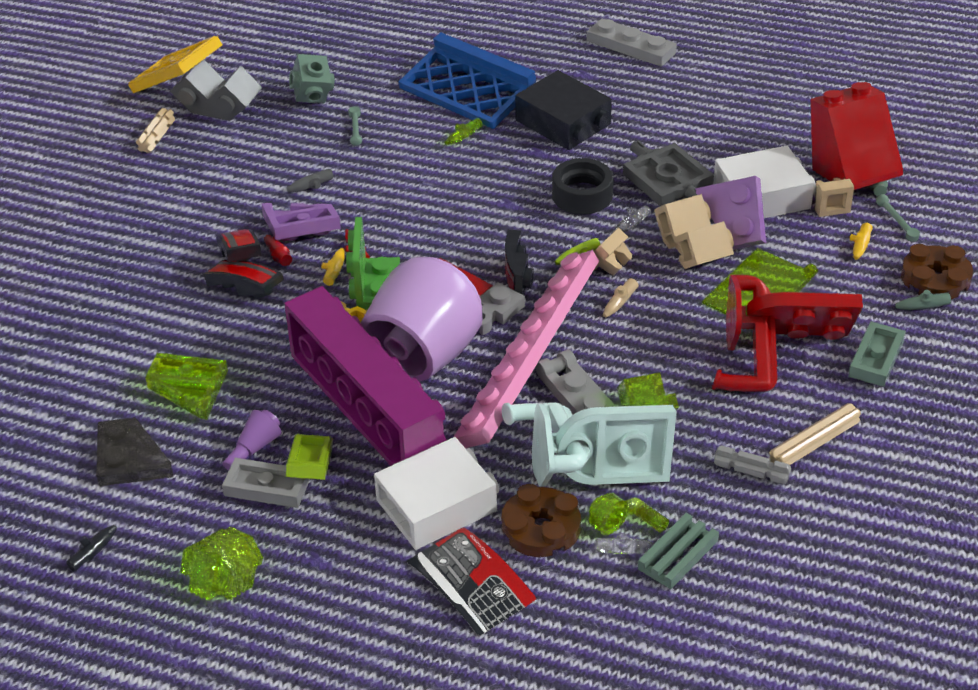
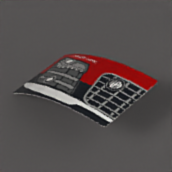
[406,528,536,636]

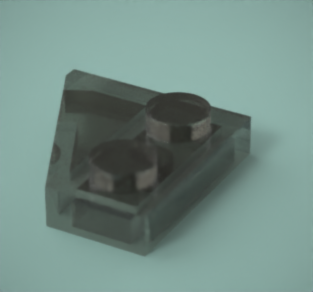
[96,417,174,486]

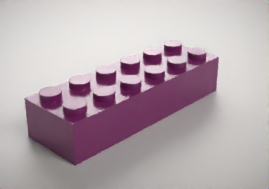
[284,286,446,466]

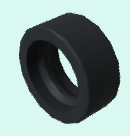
[552,158,613,214]

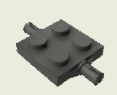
[623,140,714,206]

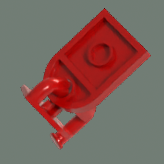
[712,275,863,392]

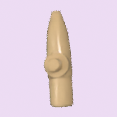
[603,278,639,318]

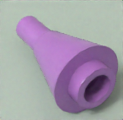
[222,410,282,471]

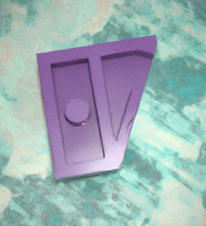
[695,176,766,249]
[261,203,341,241]

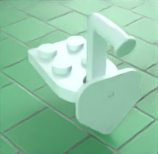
[501,402,677,486]

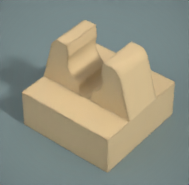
[815,178,854,217]
[594,228,632,275]

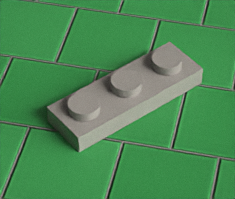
[587,18,677,67]

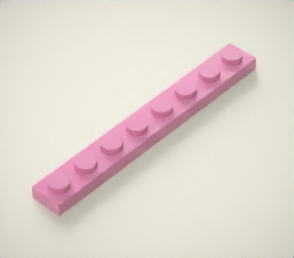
[454,250,599,448]

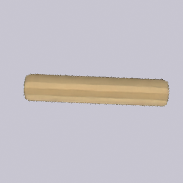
[769,403,861,465]

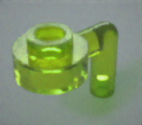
[589,493,669,535]

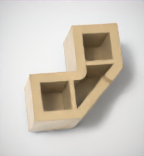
[654,194,734,269]

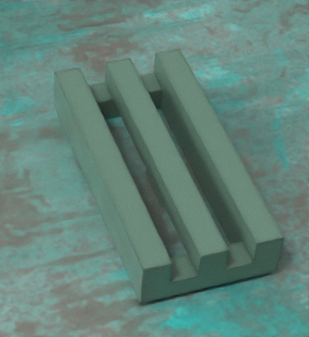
[638,513,719,589]

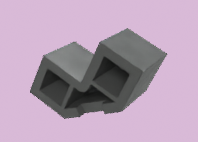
[170,59,262,121]

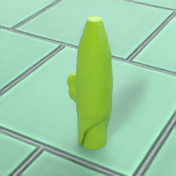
[554,238,601,265]

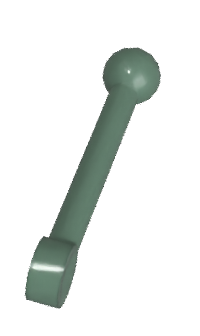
[348,106,362,146]
[876,194,920,242]

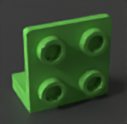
[346,217,400,310]

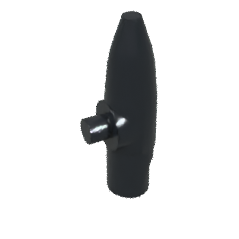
[66,525,117,572]

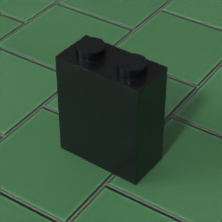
[515,70,612,150]

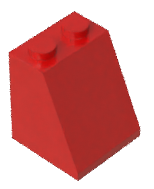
[811,82,903,190]

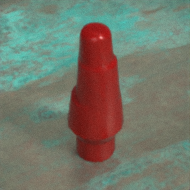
[264,235,292,266]

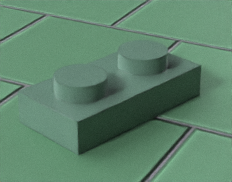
[848,321,906,387]

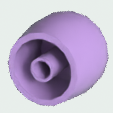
[361,257,483,382]

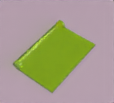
[702,248,818,315]

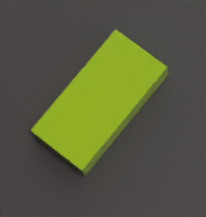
[286,434,333,480]

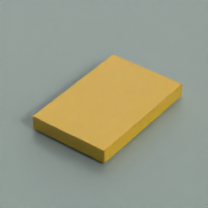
[128,35,223,94]

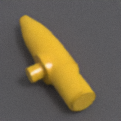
[849,223,873,260]
[321,248,345,286]

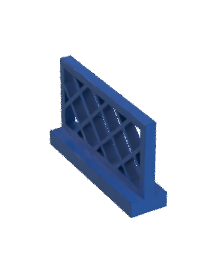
[398,32,536,129]

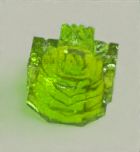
[180,527,263,601]

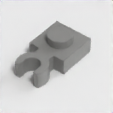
[479,282,525,335]

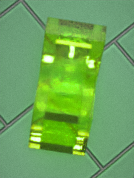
[617,372,679,410]

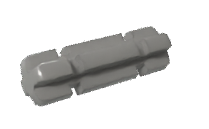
[714,445,791,484]

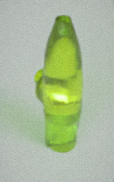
[444,118,483,145]

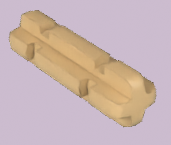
[136,108,175,153]

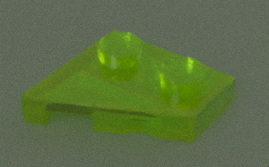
[145,353,228,420]

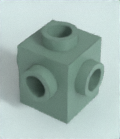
[289,54,335,103]

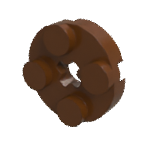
[901,244,973,299]
[501,484,581,557]

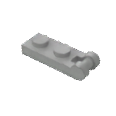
[535,349,616,415]

